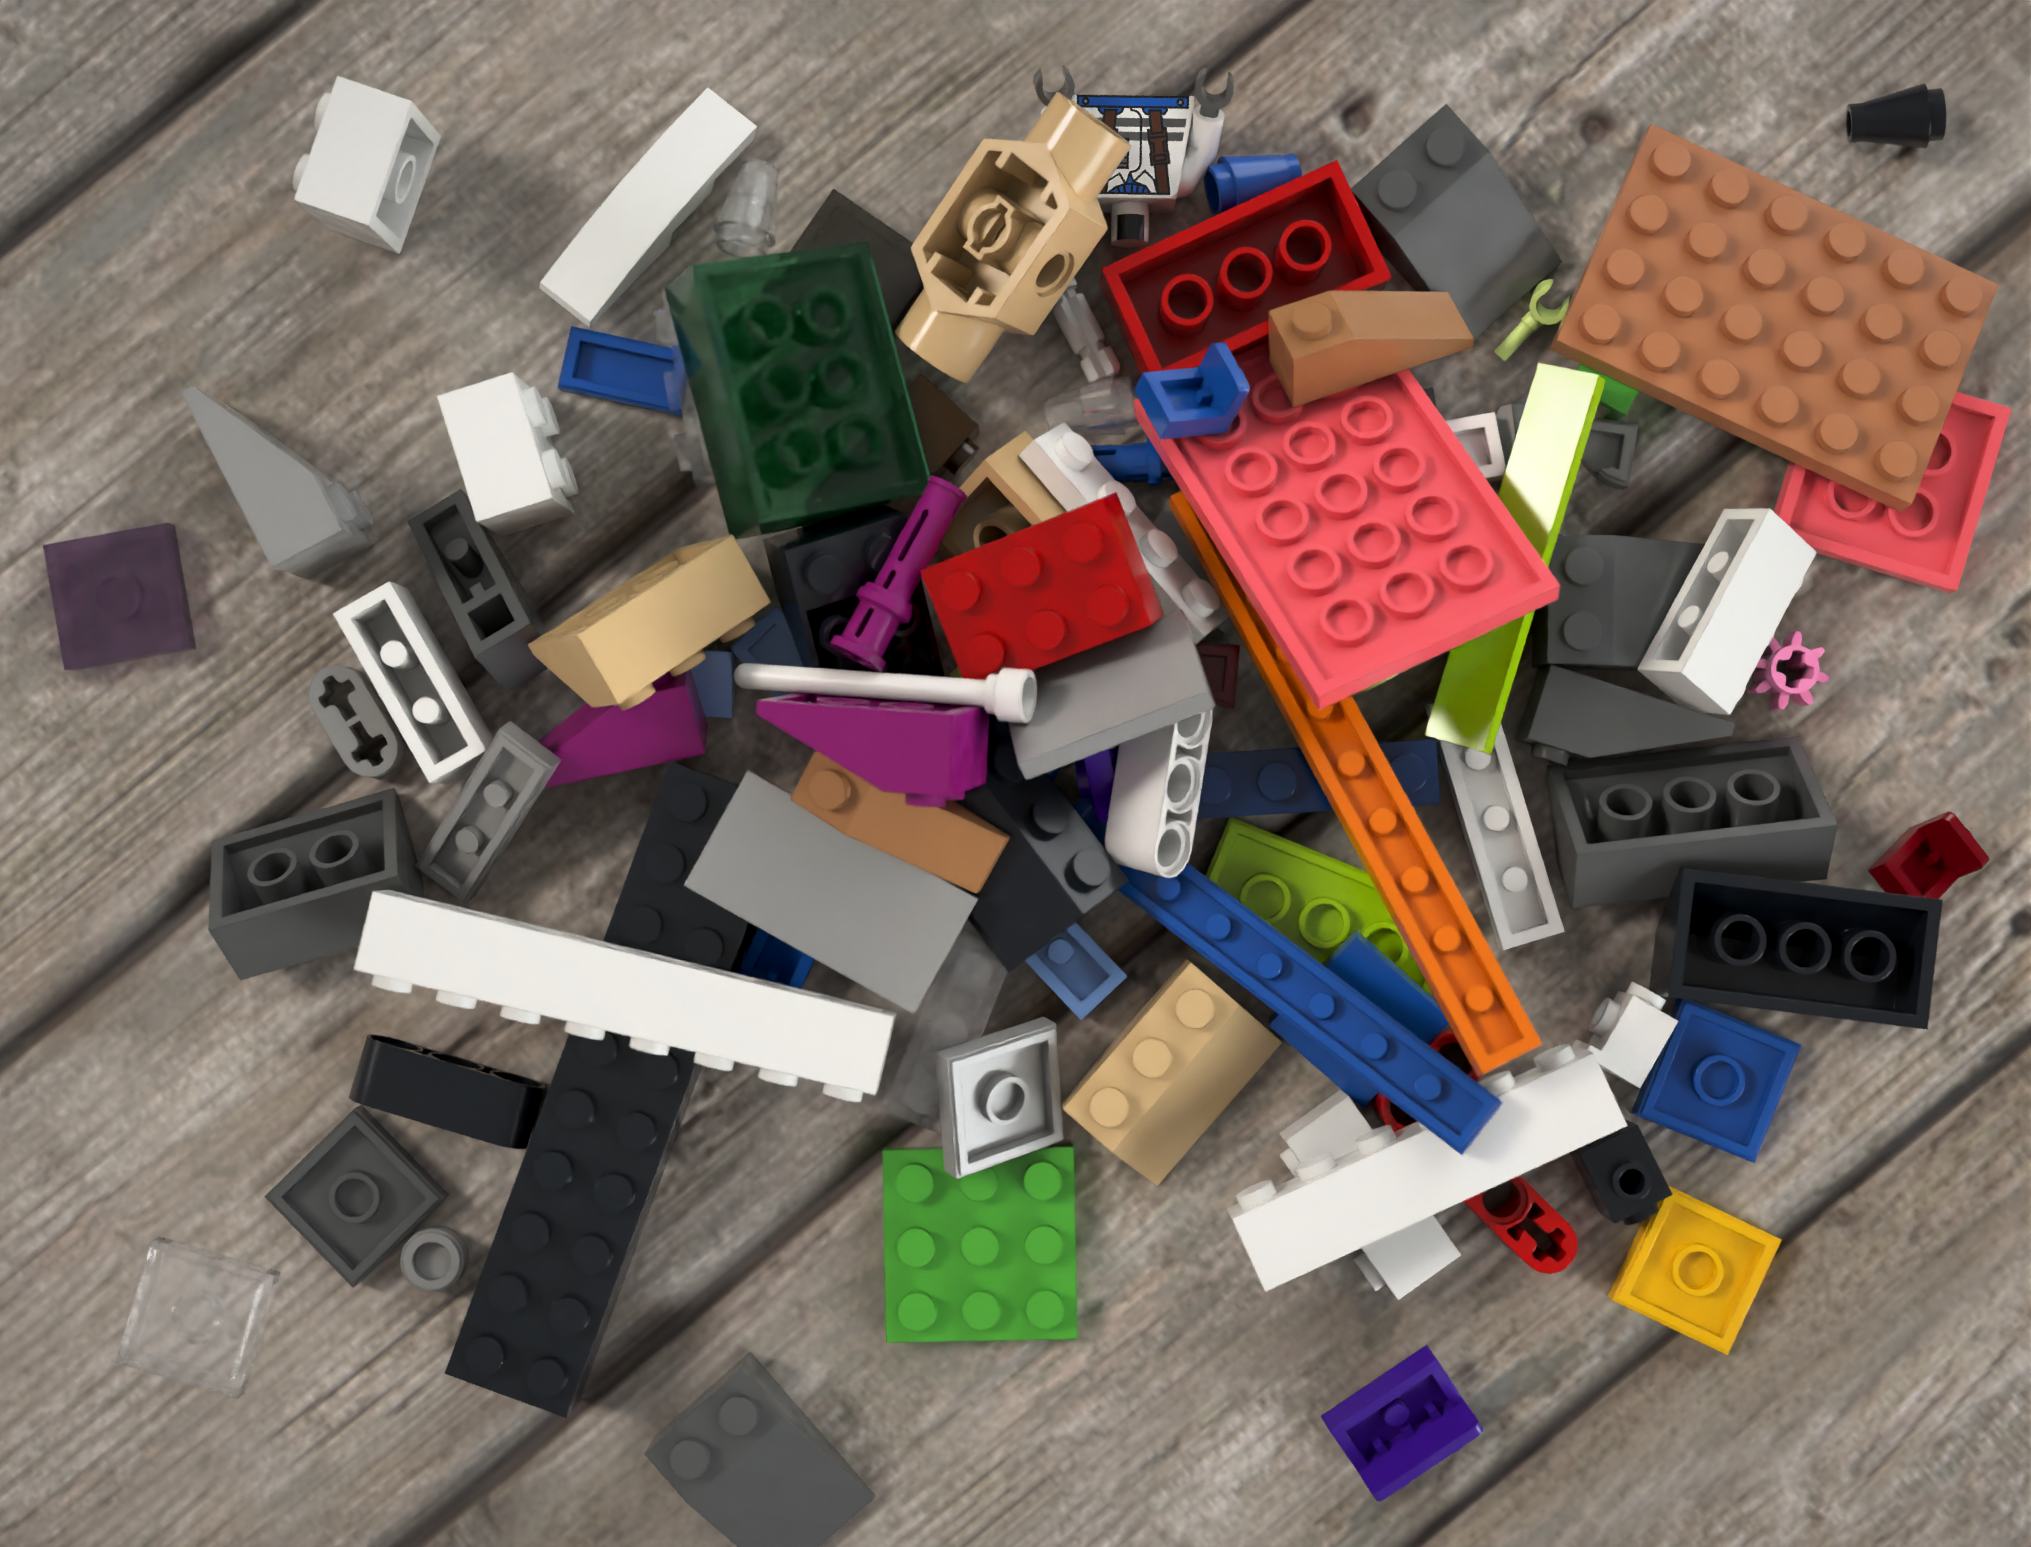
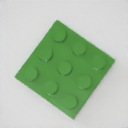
[882,1144,1077,1343]

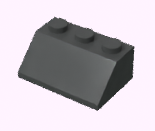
[208,788,424,980]

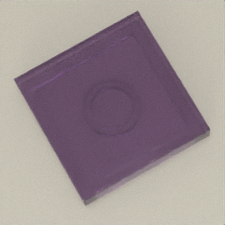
[43,523,196,671]

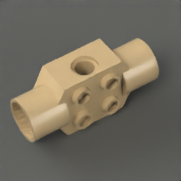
[895,92,1132,383]

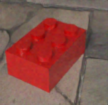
[920,492,1164,680]

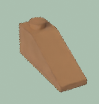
[1269,291,1474,408]
[790,751,1011,894]

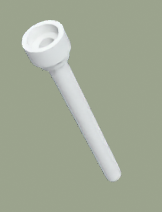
[734,663,1037,723]

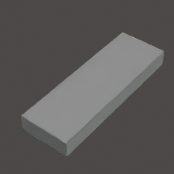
[415,721,562,905]

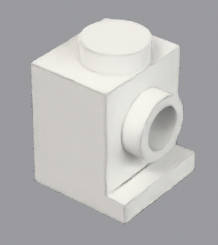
[1571,982,1678,1088]

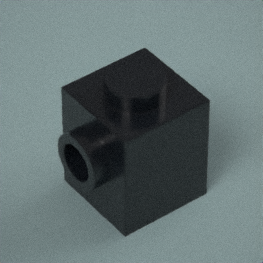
[1569,1119,1673,1225]

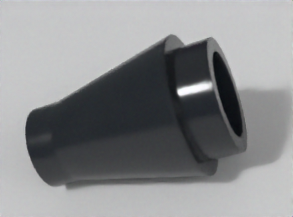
[1846,83,1946,148]

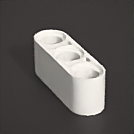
[1105,709,1213,878]

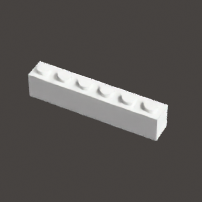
[1227,1043,1627,1292]

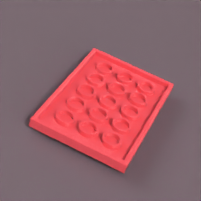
[1133,341,1560,710]

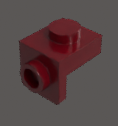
[1868,811,1989,899]

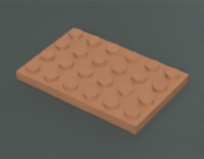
[1549,124,1999,512]

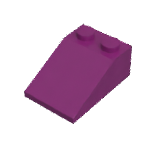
[756,693,989,807]

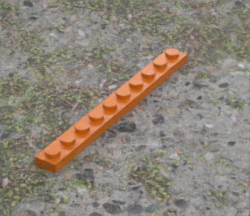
[1169,491,1542,1077]

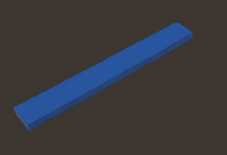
[1073,797,1503,1156]

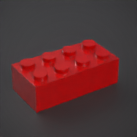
[1099,160,1392,376]

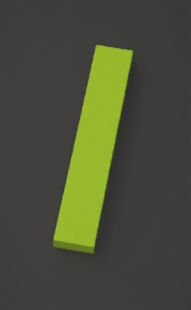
[1425,363,1606,755]

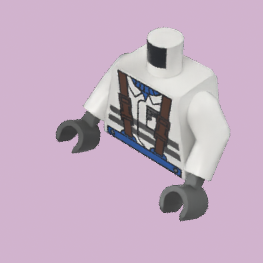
[1033,65,1234,248]

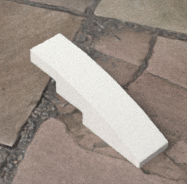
[539,88,757,328]

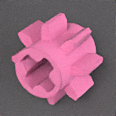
[1747,631,1830,711]

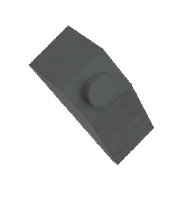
[407,489,548,693]
[1515,664,1736,767]

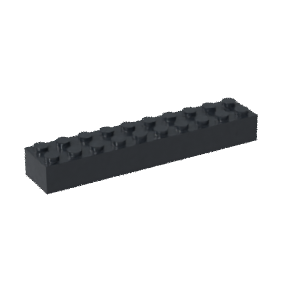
[445,761,754,1418]

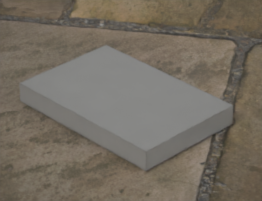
[1009,609,1215,780]

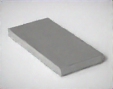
[684,770,979,1015]

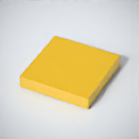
[1607,1185,1782,1355]

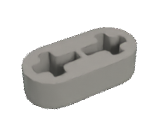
[308,665,405,777]

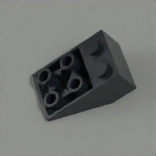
[763,503,945,677]

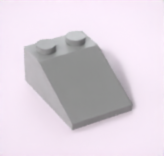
[181,386,375,580]

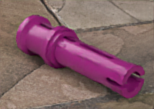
[829,476,968,672]

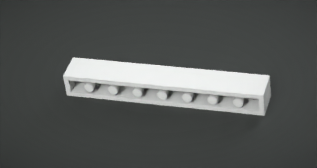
[354,890,897,1102]

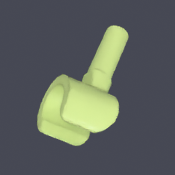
[1494,279,1571,361]

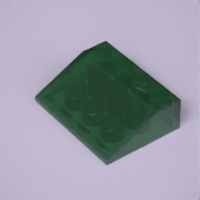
[664,241,931,540]

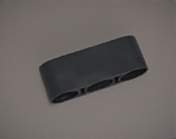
[349,1034,545,1149]

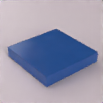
[1268,930,1449,1108]
[1631,998,1801,1163]

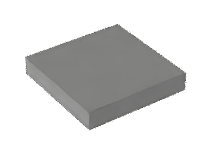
[935,1017,1064,1179]

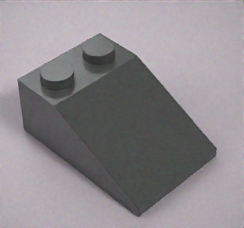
[1351,104,1562,340]
[1532,534,1705,671]
[644,1352,875,1547]

